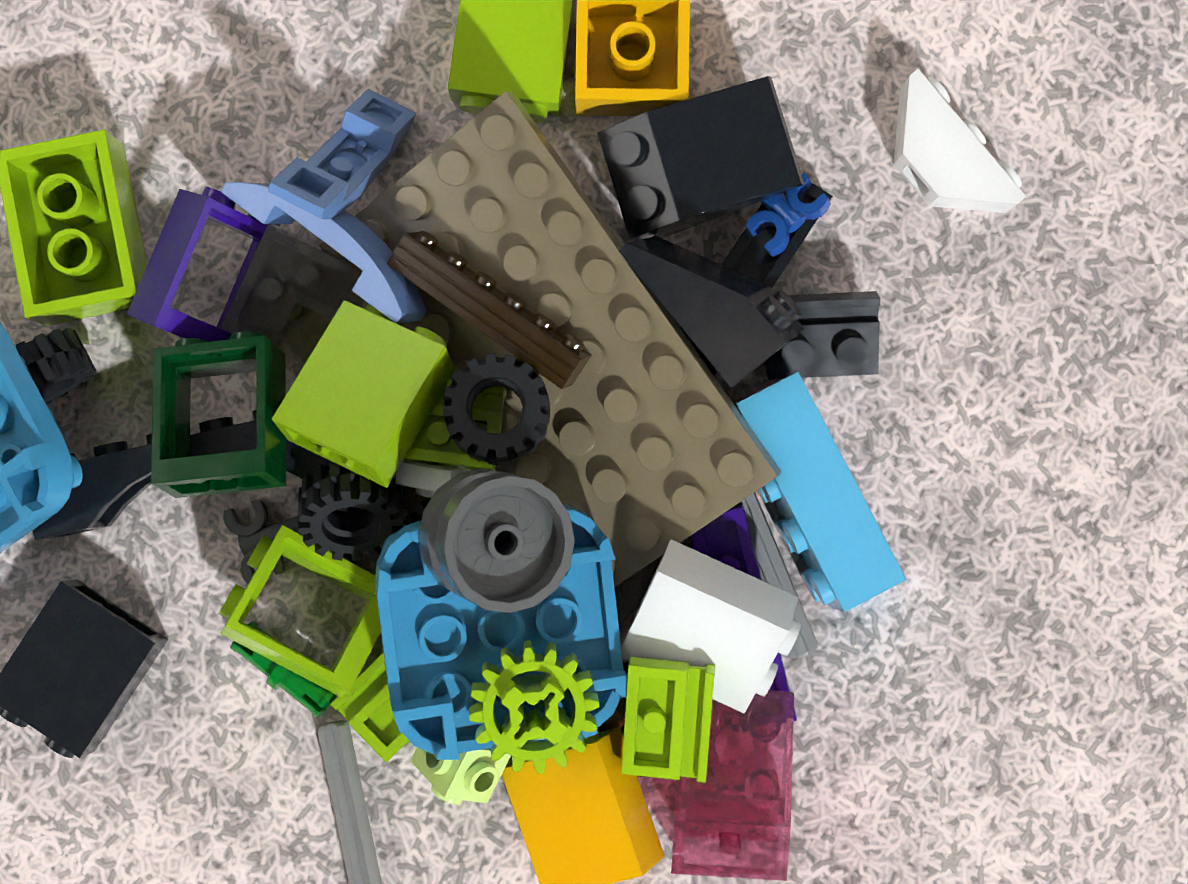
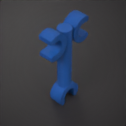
[746,173,831,257]

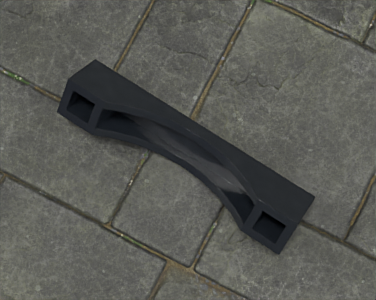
[33,410,330,540]

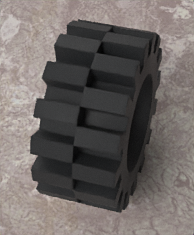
[15,328,97,405]
[298,461,404,561]

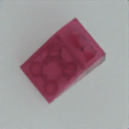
[671,691,794,881]

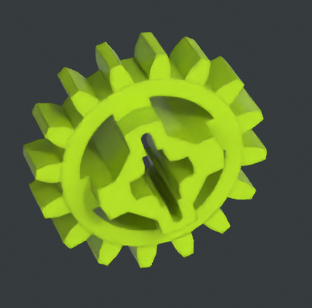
[469,640,600,774]

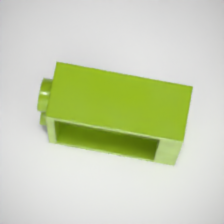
[218,525,381,697]

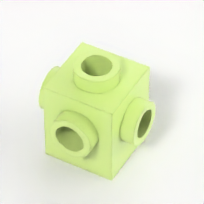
[410,747,511,804]

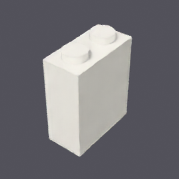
[621,539,801,714]

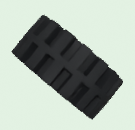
[443,353,551,466]

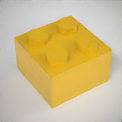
[575,0,690,116]

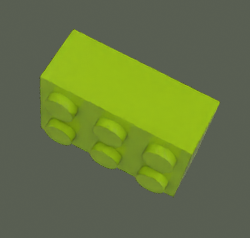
[0,129,147,326]

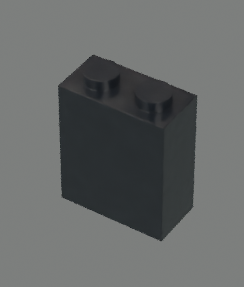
[0,579,169,758]

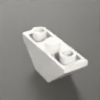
[893,69,1027,213]

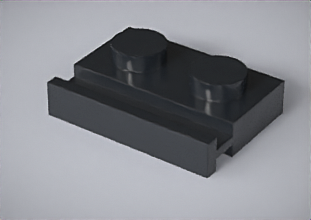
[765,291,880,379]

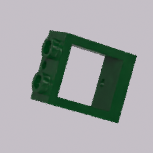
[151,331,286,498]

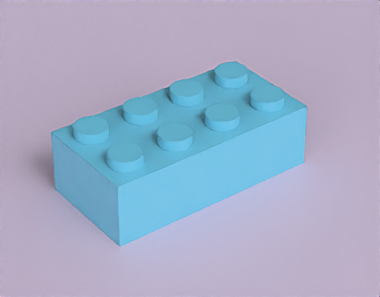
[735,372,907,612]

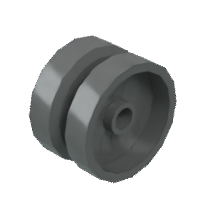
[418,468,575,613]

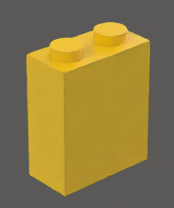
[502,727,665,884]

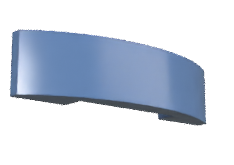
[268,89,416,219]
[221,182,427,324]

